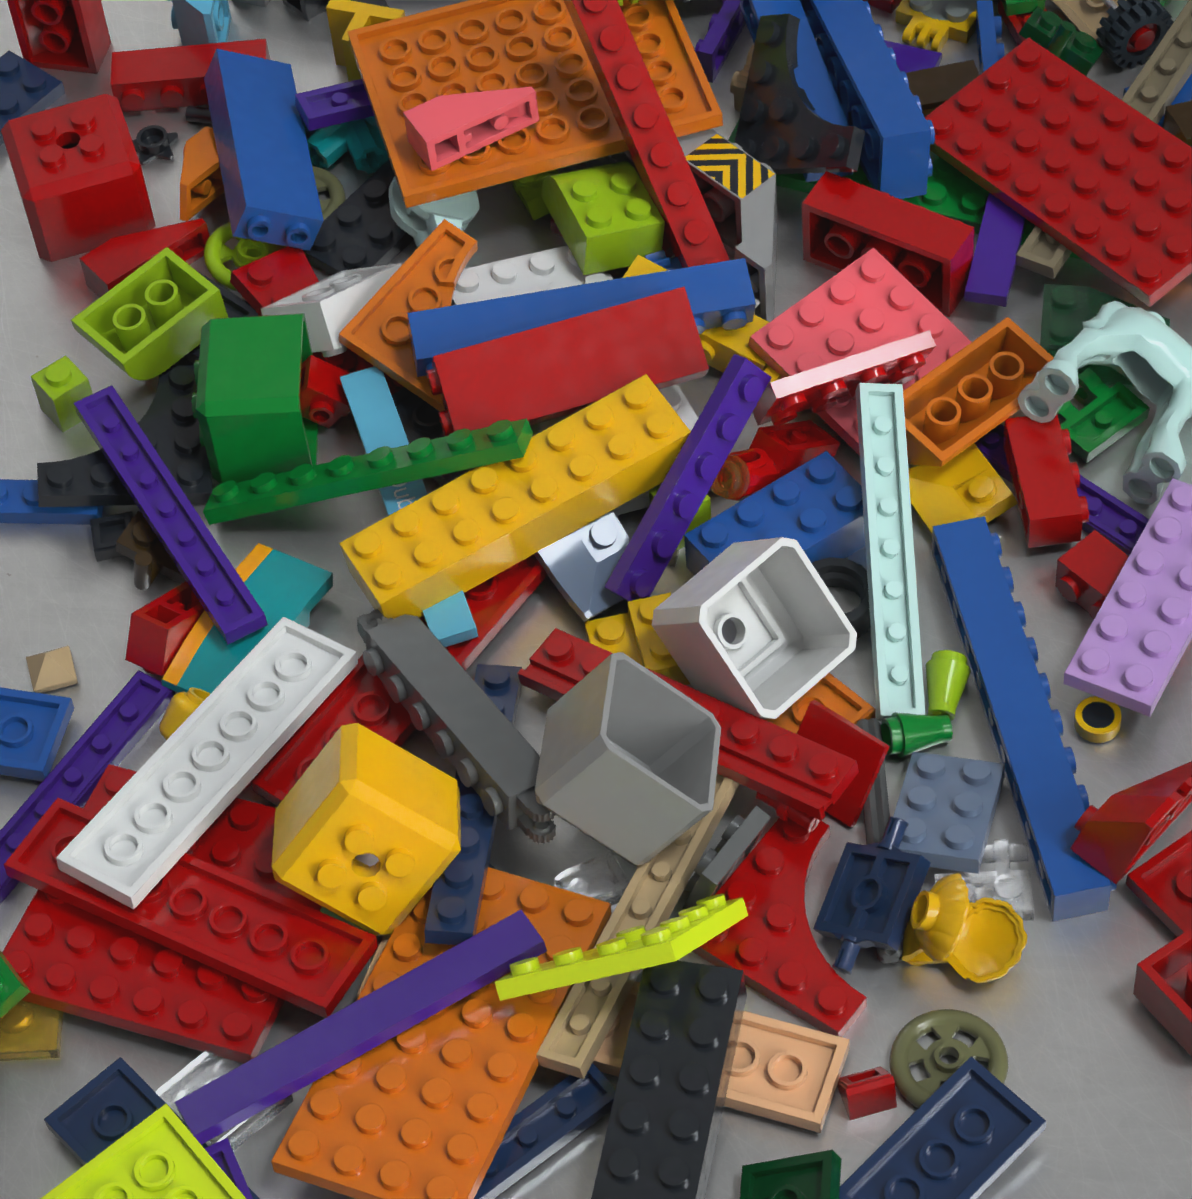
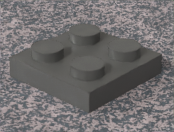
[682,806,771,910]

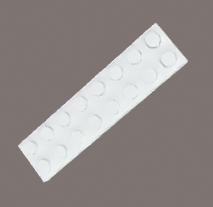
[56,617,358,910]

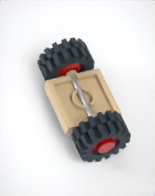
[1052,0,1174,69]

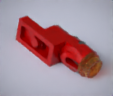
[711,420,841,501]

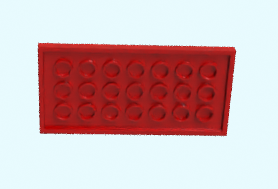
[925,37,1192,307]

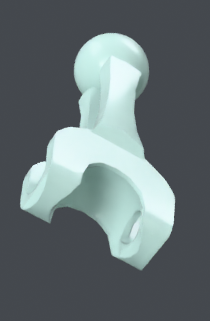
[389,176,480,247]

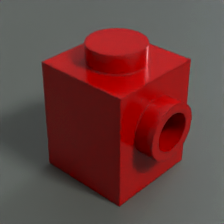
[300,355,350,429]

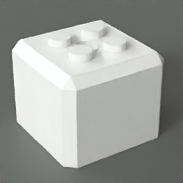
[652,537,857,719]

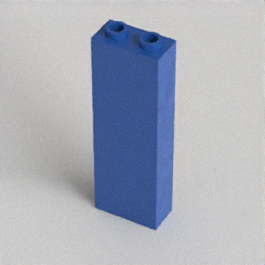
[204,49,324,251]

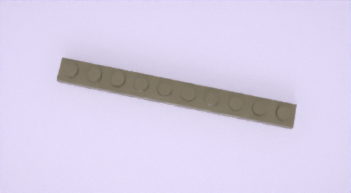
[1016,0,1192,279]

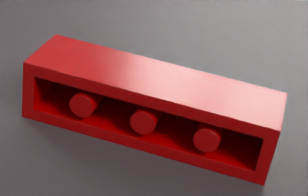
[110,39,270,112]

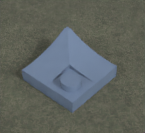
[534,511,631,622]

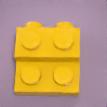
[585,592,690,685]

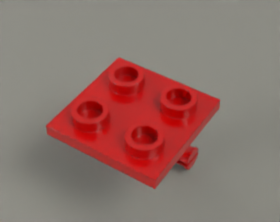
[756,700,890,832]

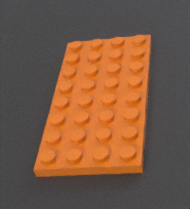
[271,867,612,1199]

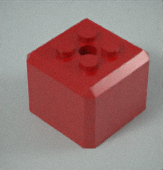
[1,94,156,262]

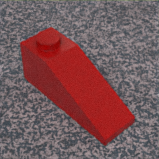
[79,218,210,298]
[125,581,205,676]

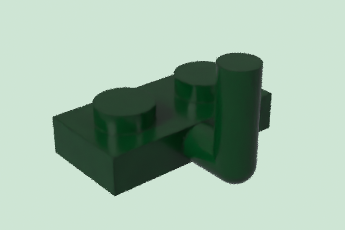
[1019,7,1104,76]

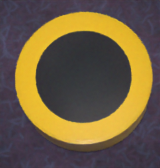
[1074,696,1122,743]

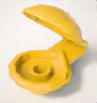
[902,873,1027,984]

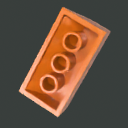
[903,317,1054,467]

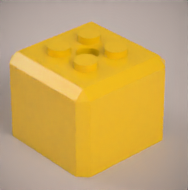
[271,723,461,936]

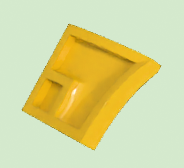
[908,443,1018,534]

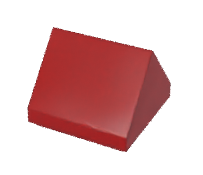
[837,1066,897,1120]

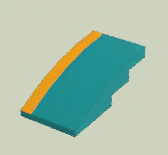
[162,543,333,693]

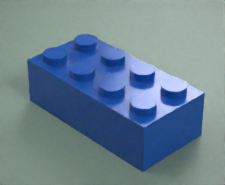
[684,450,865,575]

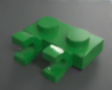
[1057,368,1150,463]

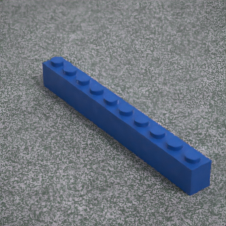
[932,516,1117,922]

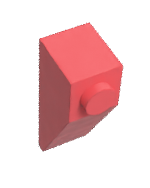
[403,87,539,171]

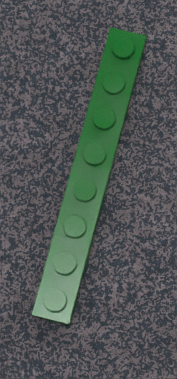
[203,418,533,525]

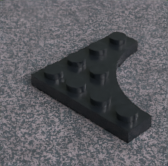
[734,14,865,174]
[37,365,213,507]

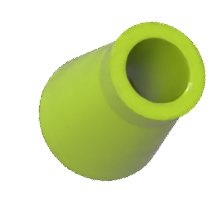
[925,650,971,721]

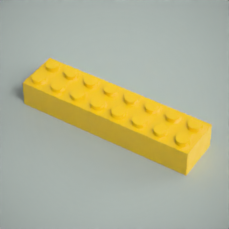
[339,374,691,619]

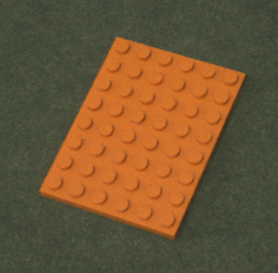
[347,0,723,208]

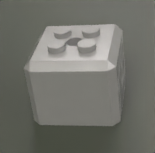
[535,652,721,866]

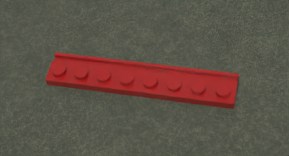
[517,628,859,821]

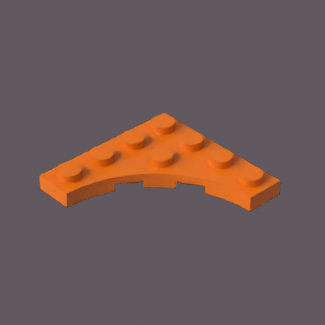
[339,219,478,412]

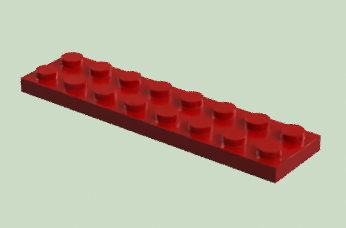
[4,797,378,1018]

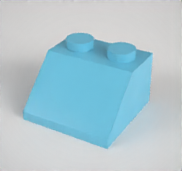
[167,0,231,46]

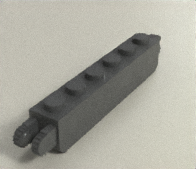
[357,609,556,844]

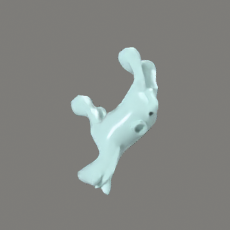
[1017,301,1192,505]

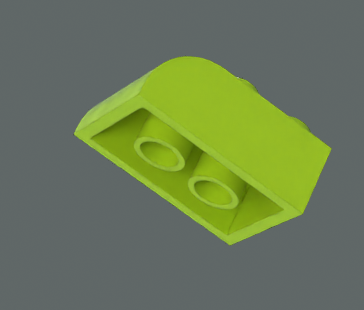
[541,161,665,275]
[71,247,228,380]

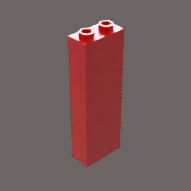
[426,286,709,436]

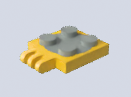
[895,0,994,52]

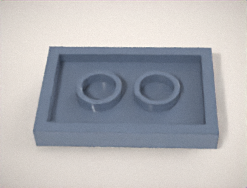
[893,752,1005,874]

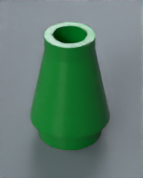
[881,712,953,758]

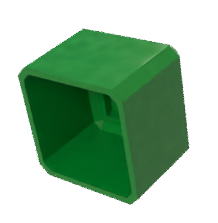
[192,313,319,484]

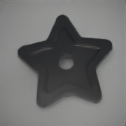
[132,125,178,165]

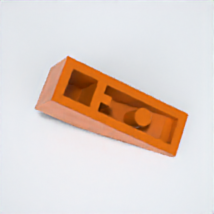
[180,126,225,222]

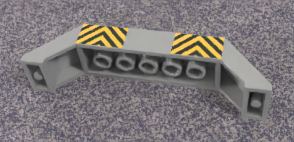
[604,128,778,322]

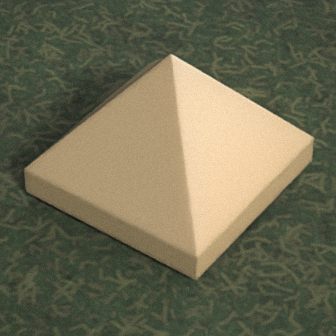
[26,646,78,693]

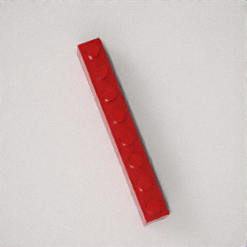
[564,0,730,268]

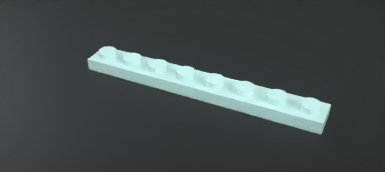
[856,383,926,722]

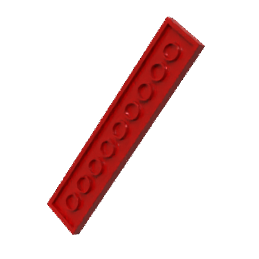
[251,554,547,806]

